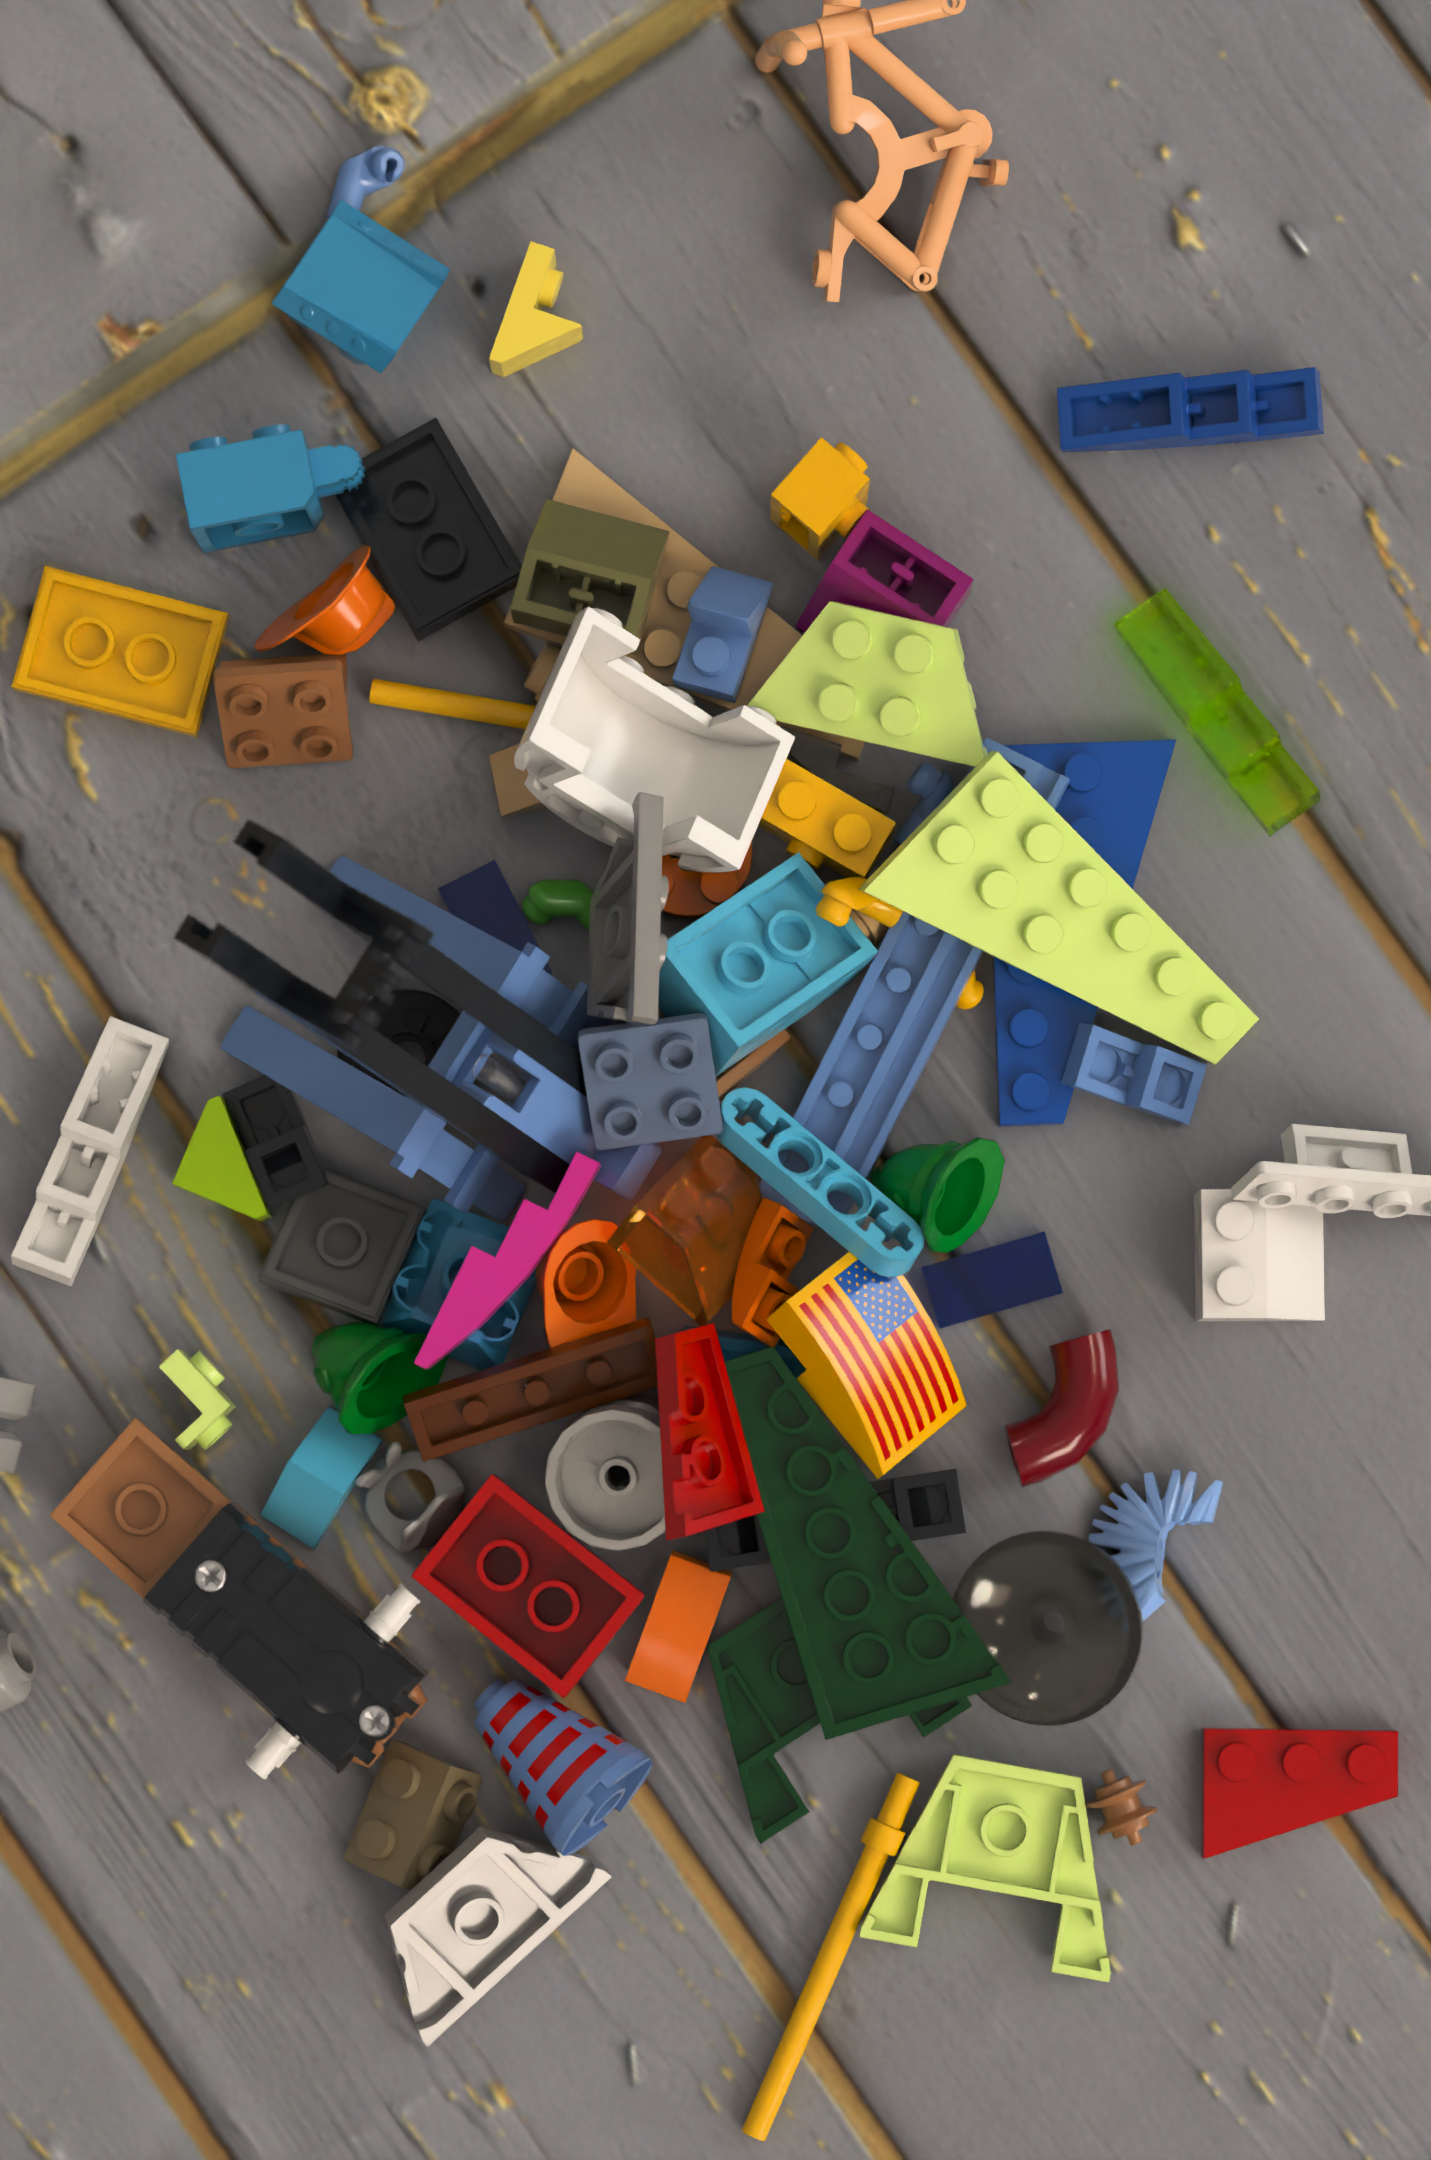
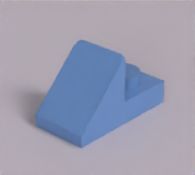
[672,566,774,703]

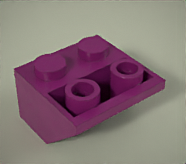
[795,509,974,633]

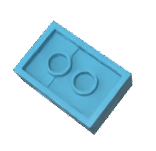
[658,852,878,1076]

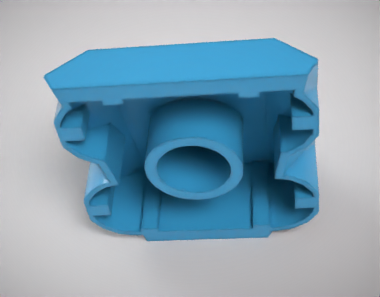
[271,200,450,374]
[381,1199,536,1371]

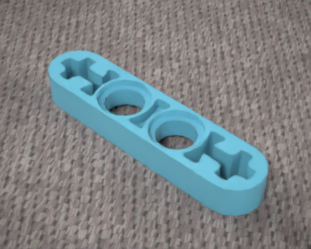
[716,1087,924,1277]

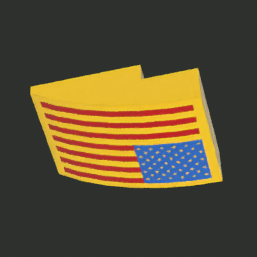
[766,1252,967,1479]

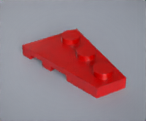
[655,1323,765,1541]
[1201,1728,1398,1859]

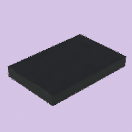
[335,418,522,641]

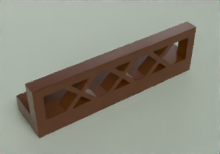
[402,1317,658,1462]

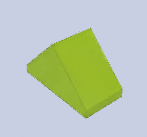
[172,1095,273,1223]

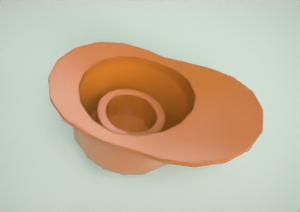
[254,545,395,655]
[535,1219,636,1348]

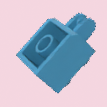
[176,424,365,553]

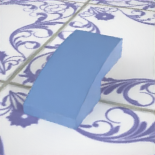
[1061,1023,1207,1125]

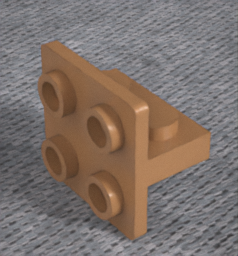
[214,653,353,768]

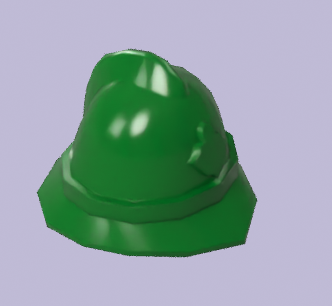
[870,1137,1005,1253]
[311,1322,450,1434]

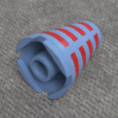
[474,1678,653,1856]

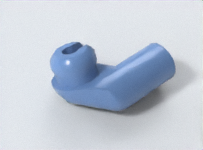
[326,145,405,218]
[893,762,953,847]

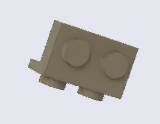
[343,1739,483,1890]

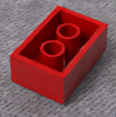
[411,1474,646,1699]

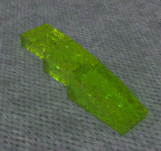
[1114,588,1321,837]

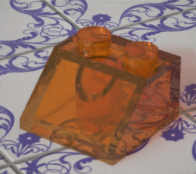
[607,1135,763,1326]

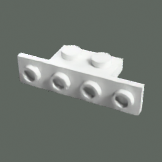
[1231,1124,1431,1218]

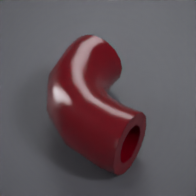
[1004,1329,1119,1487]

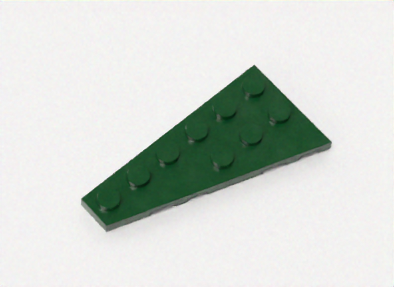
[724,1347,1012,1740]

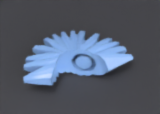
[1088,1469,1223,1633]

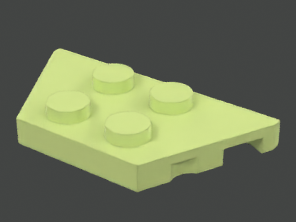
[748,601,988,767]

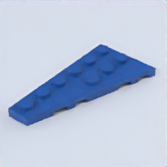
[992,740,1176,1127]

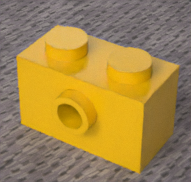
[770,437,870,560]
[758,759,896,879]

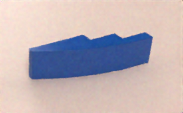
[1057,367,1324,452]

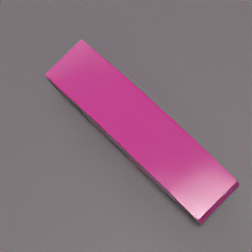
[414,1151,601,1369]

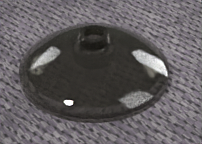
[953,1530,1143,1726]

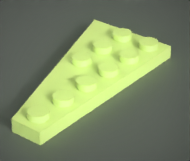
[858,750,1259,1065]

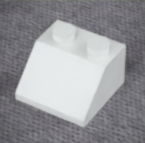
[1194,1189,1325,1321]

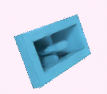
[260,1406,383,1549]

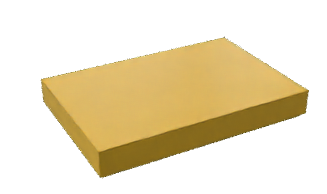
[11,566,230,737]

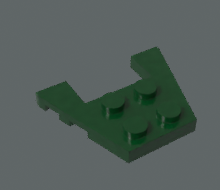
[707,1597,972,1844]

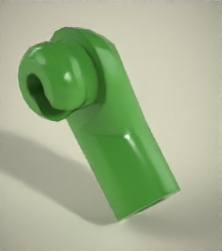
[522,879,594,931]

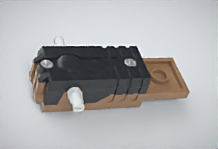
[49,1418,429,1780]

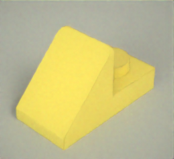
[489,241,583,377]

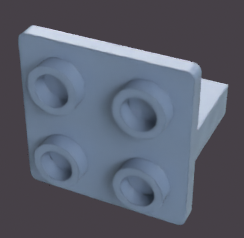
[578,1013,723,1150]

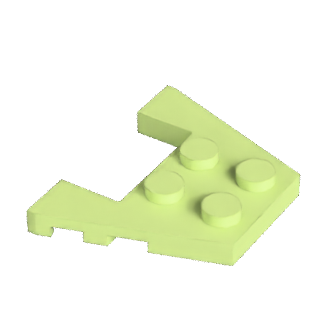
[859,1754,1111,1982]

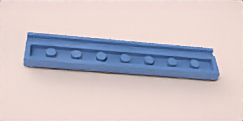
[754,737,1070,1228]

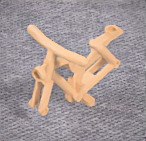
[755,0,1009,302]

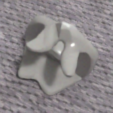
[355,1441,464,1553]

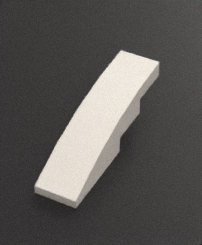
[11,1016,169,1287]

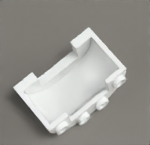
[514,607,795,873]

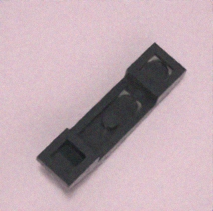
[704,1469,966,1572]

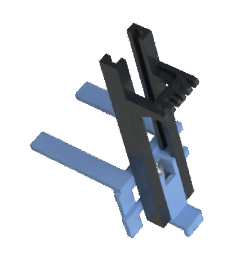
[173,819,662,1222]

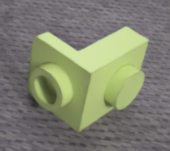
[159,1349,237,1450]

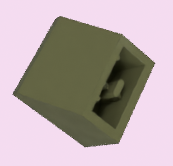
[510,499,669,655]

